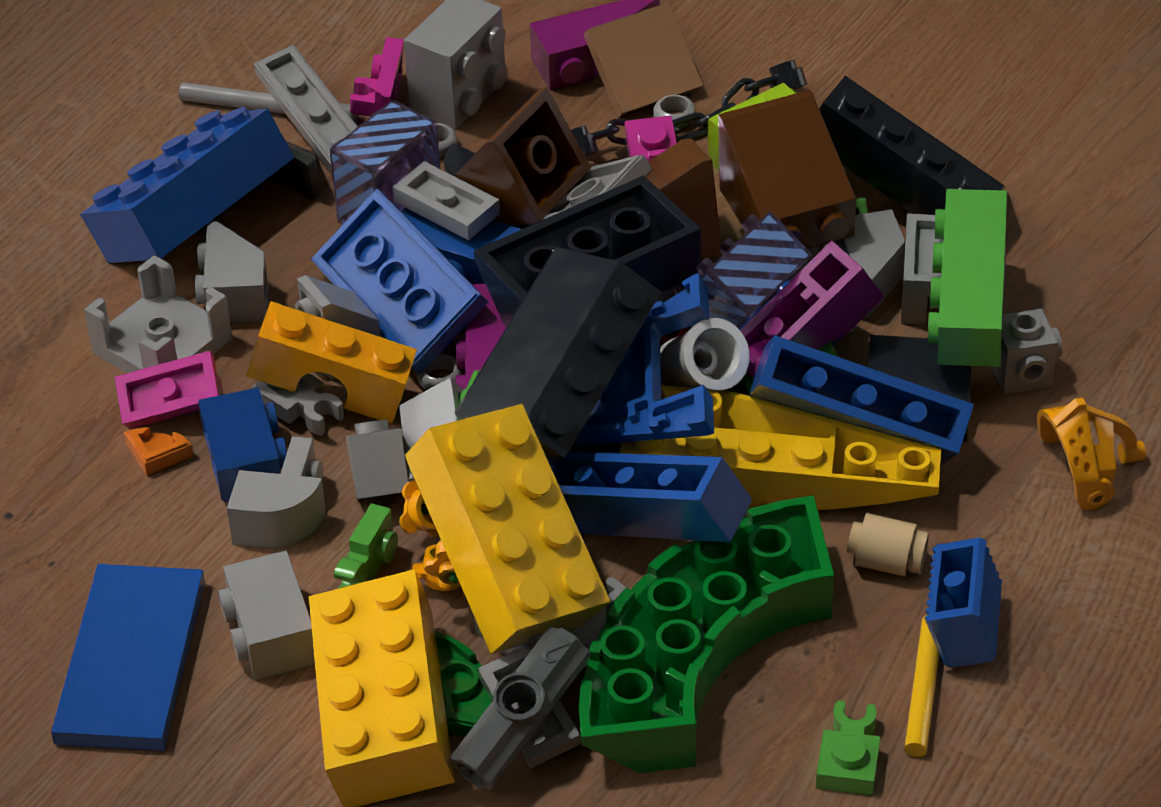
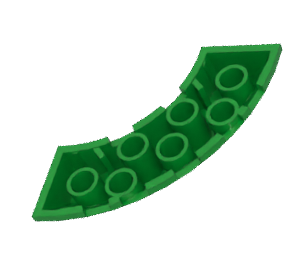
[579,495,834,773]

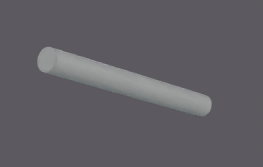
[179,82,359,124]

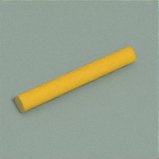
[904,615,940,757]

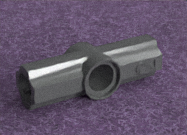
[450,626,591,791]

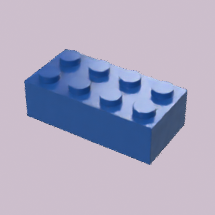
[80,107,295,263]

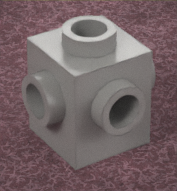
[989,308,1062,394]

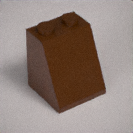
[454,87,591,226]
[718,90,856,260]
[645,138,723,259]

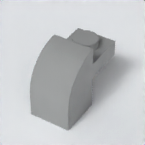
[227,436,326,548]

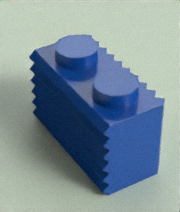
[198,387,287,503]
[924,537,1002,668]

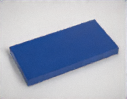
[311,188,489,375]
[51,564,205,751]

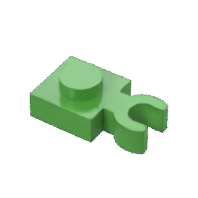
[333,503,398,589]
[816,700,880,796]

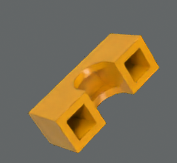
[246,301,417,424]

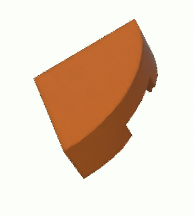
[124,427,194,476]

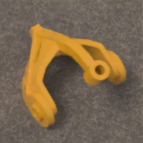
[1037,398,1146,511]

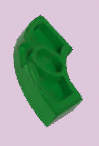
[435,630,492,737]

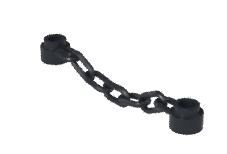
[571,59,808,156]

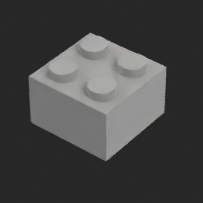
[404,0,508,130]

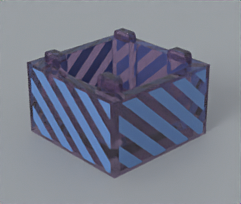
[329,100,441,225]
[674,211,813,329]

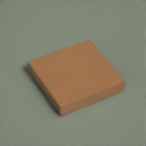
[583,2,703,118]

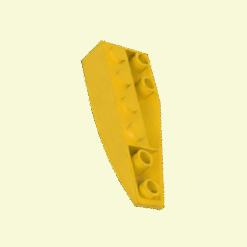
[620,385,941,510]

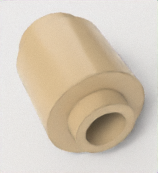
[847,513,930,577]

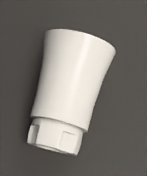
[660,318,749,390]

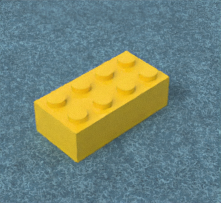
[404,404,611,654]
[309,569,455,807]

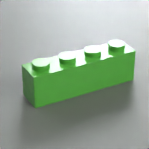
[928,189,1007,367]

